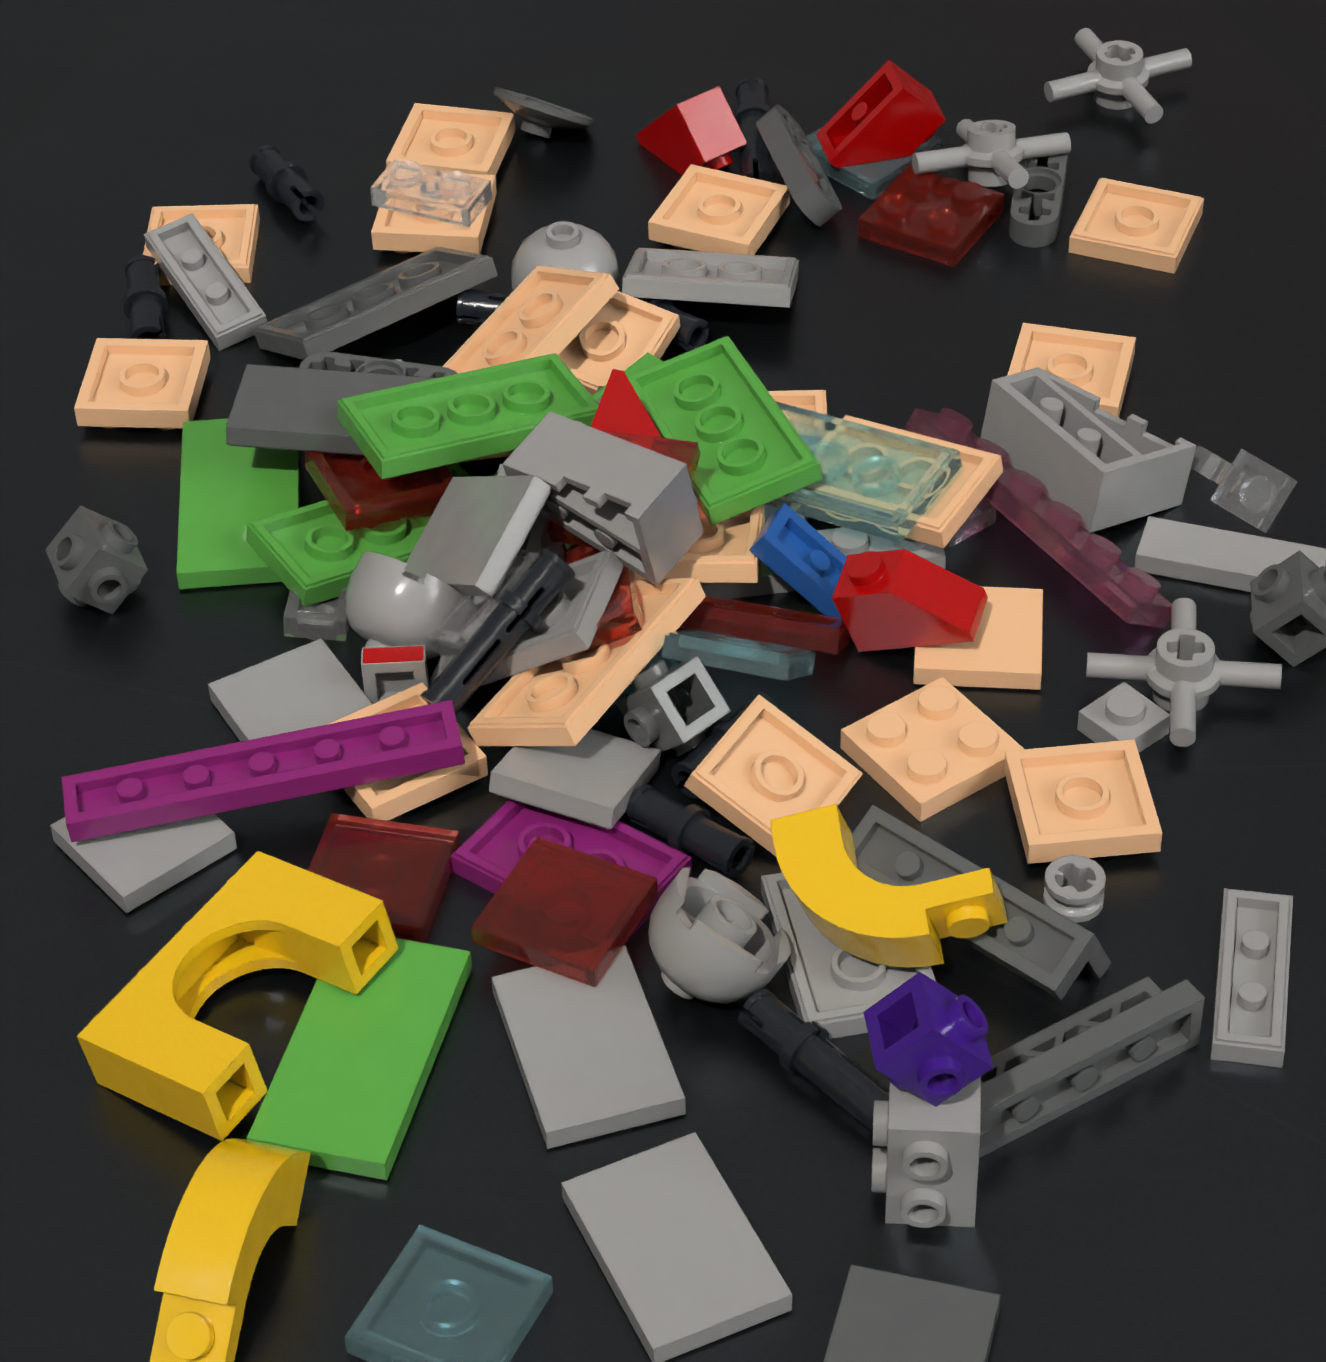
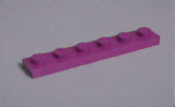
[61,700,465,842]

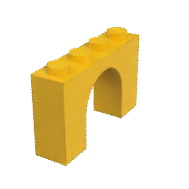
[77,851,399,1141]

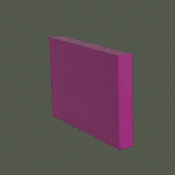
[451,799,692,950]

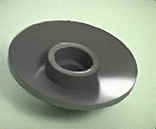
[493,87,594,138]

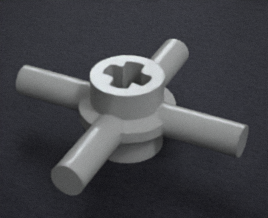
[1044,28,1192,124]
[912,119,1071,189]
[1086,598,1282,747]

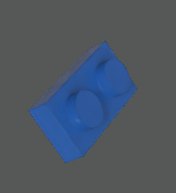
[749,503,847,630]

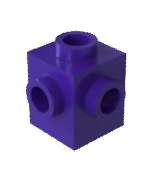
[863,972,993,1107]

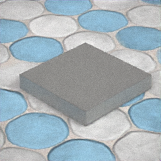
[208,638,372,741]
[489,729,661,829]
[50,814,237,913]

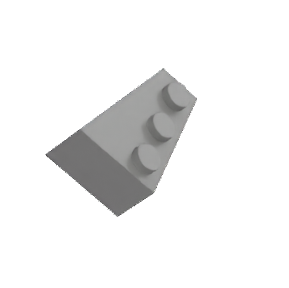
[980,367,1197,533]
[503,411,704,586]

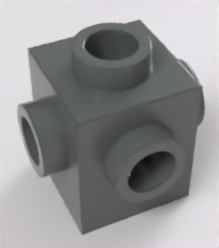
[45,505,148,614]
[1250,550,1326,667]
[615,656,731,756]

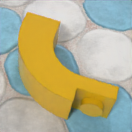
[770,804,1008,968]
[150,1138,311,1362]

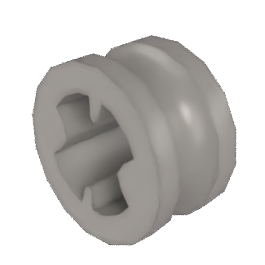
[1043,855,1106,923]

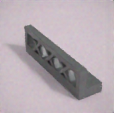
[852,805,1111,1001]
[979,977,1205,1158]

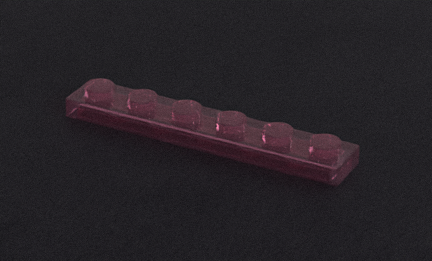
[904,408,1172,629]

